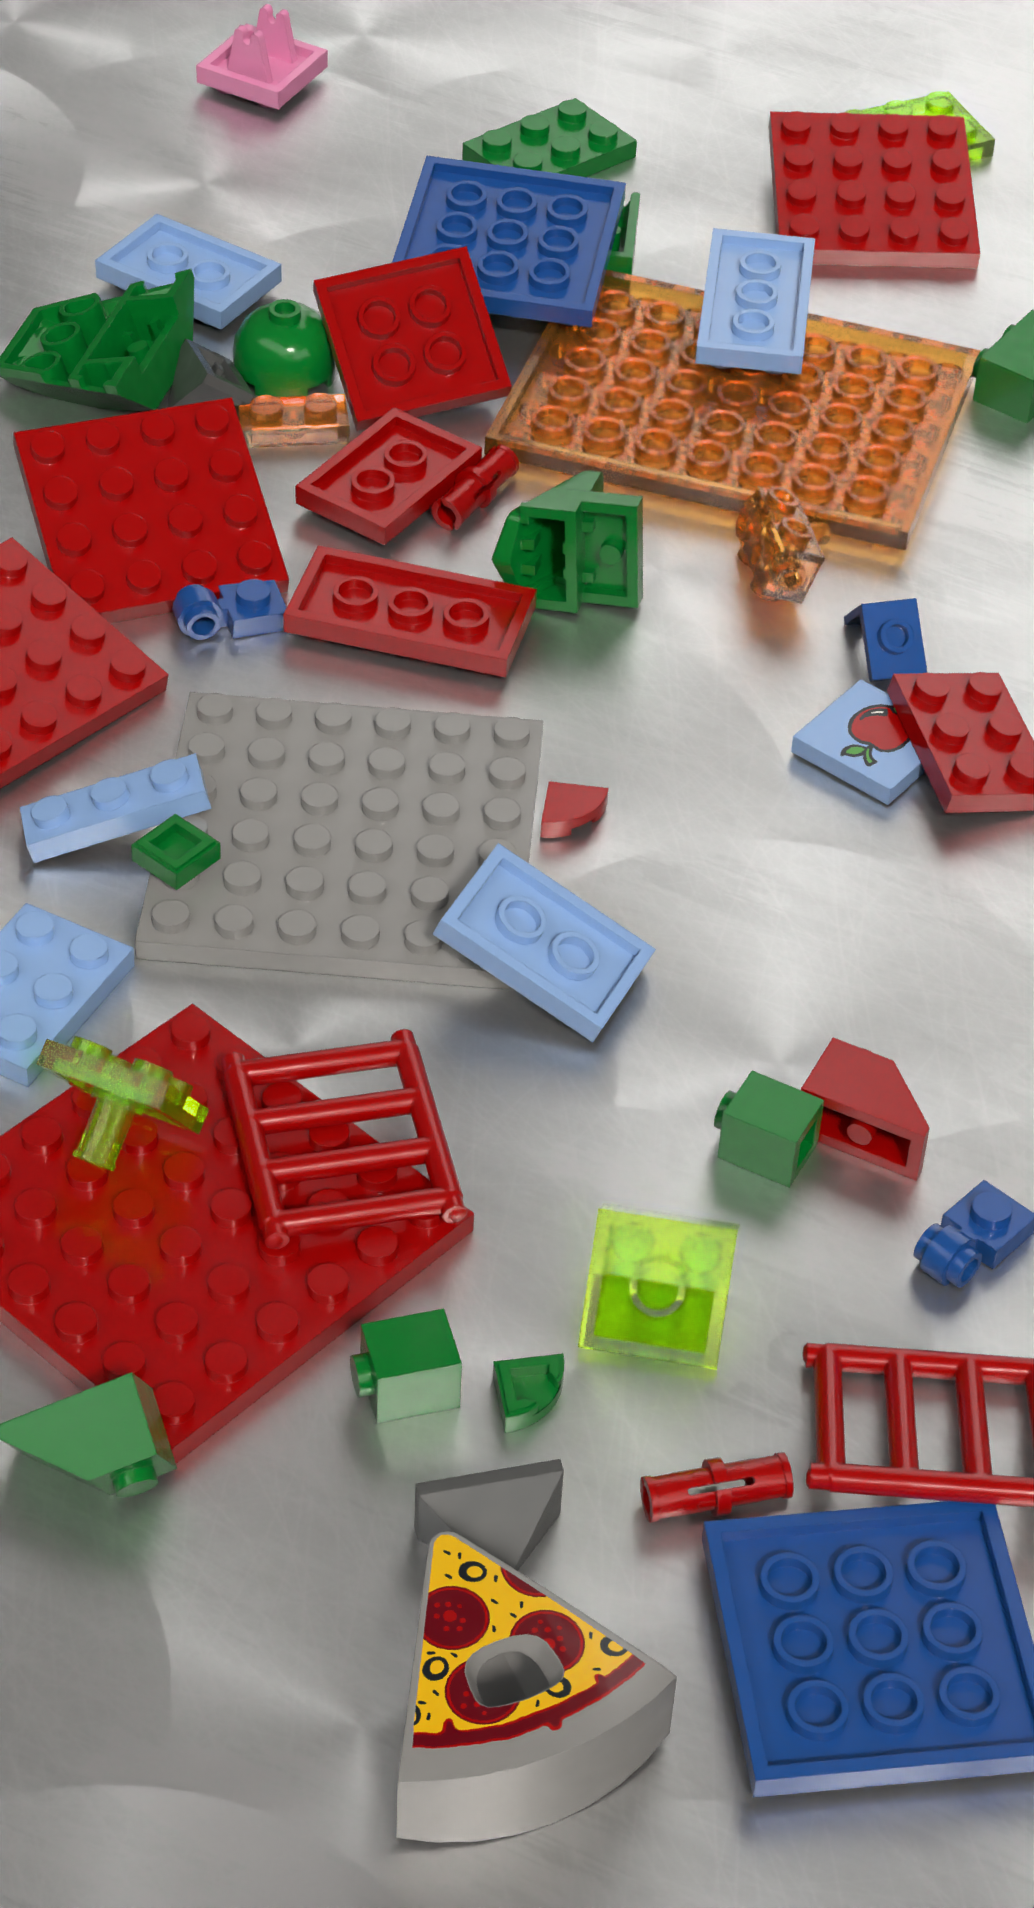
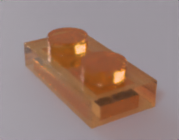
[238,393,350,448]

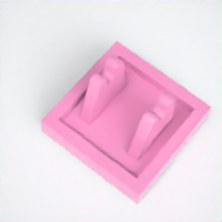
[196,4,328,110]

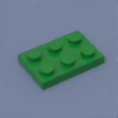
[462,98,637,177]

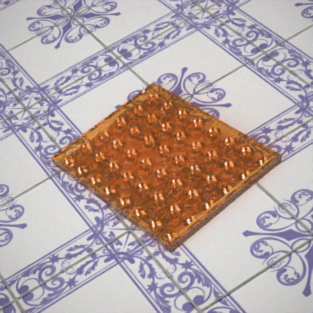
[484,270,981,551]

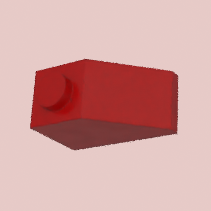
[801,1037,930,1181]

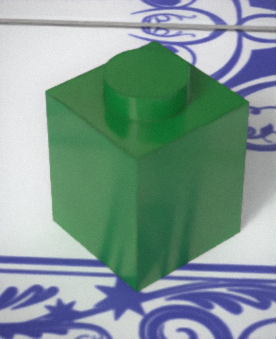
[714,1070,824,1188]
[350,1308,462,1424]

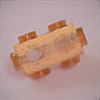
[736,486,831,604]

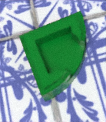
[493,1353,564,1433]

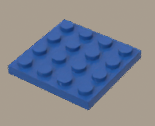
[392,156,626,328]
[702,1501,1034,1798]

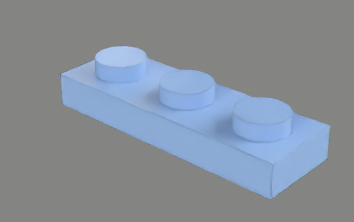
[20,753,212,863]

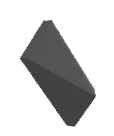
[167,338,254,408]
[414,1459,564,1571]

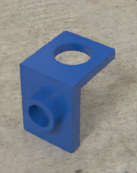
[844,598,927,682]

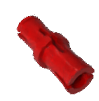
[431,444,519,531]
[640,1452,794,1523]

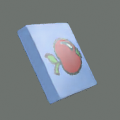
[791,679,925,805]

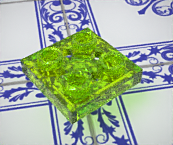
[36,1036,209,1172]

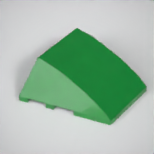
[0,269,195,411]

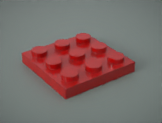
[313,246,512,431]

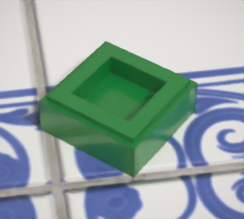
[131,813,221,890]

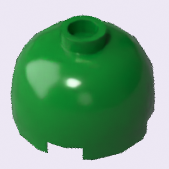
[233,299,338,401]

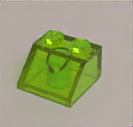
[578,1203,740,1370]

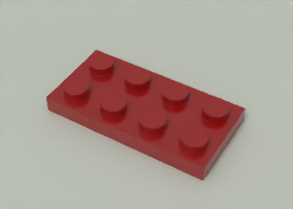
[283,545,537,677]

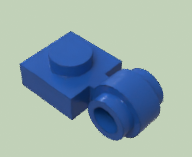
[172,579,287,640]
[913,1180,1034,1288]

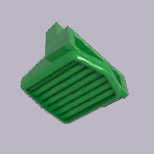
[491,470,643,613]

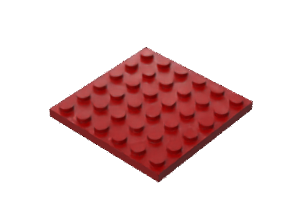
[0,1003,474,1464]

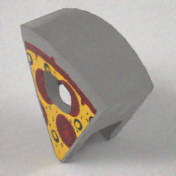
[396,1531,677,1843]

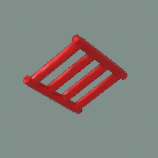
[221,1029,467,1249]
[802,1343,1034,1508]

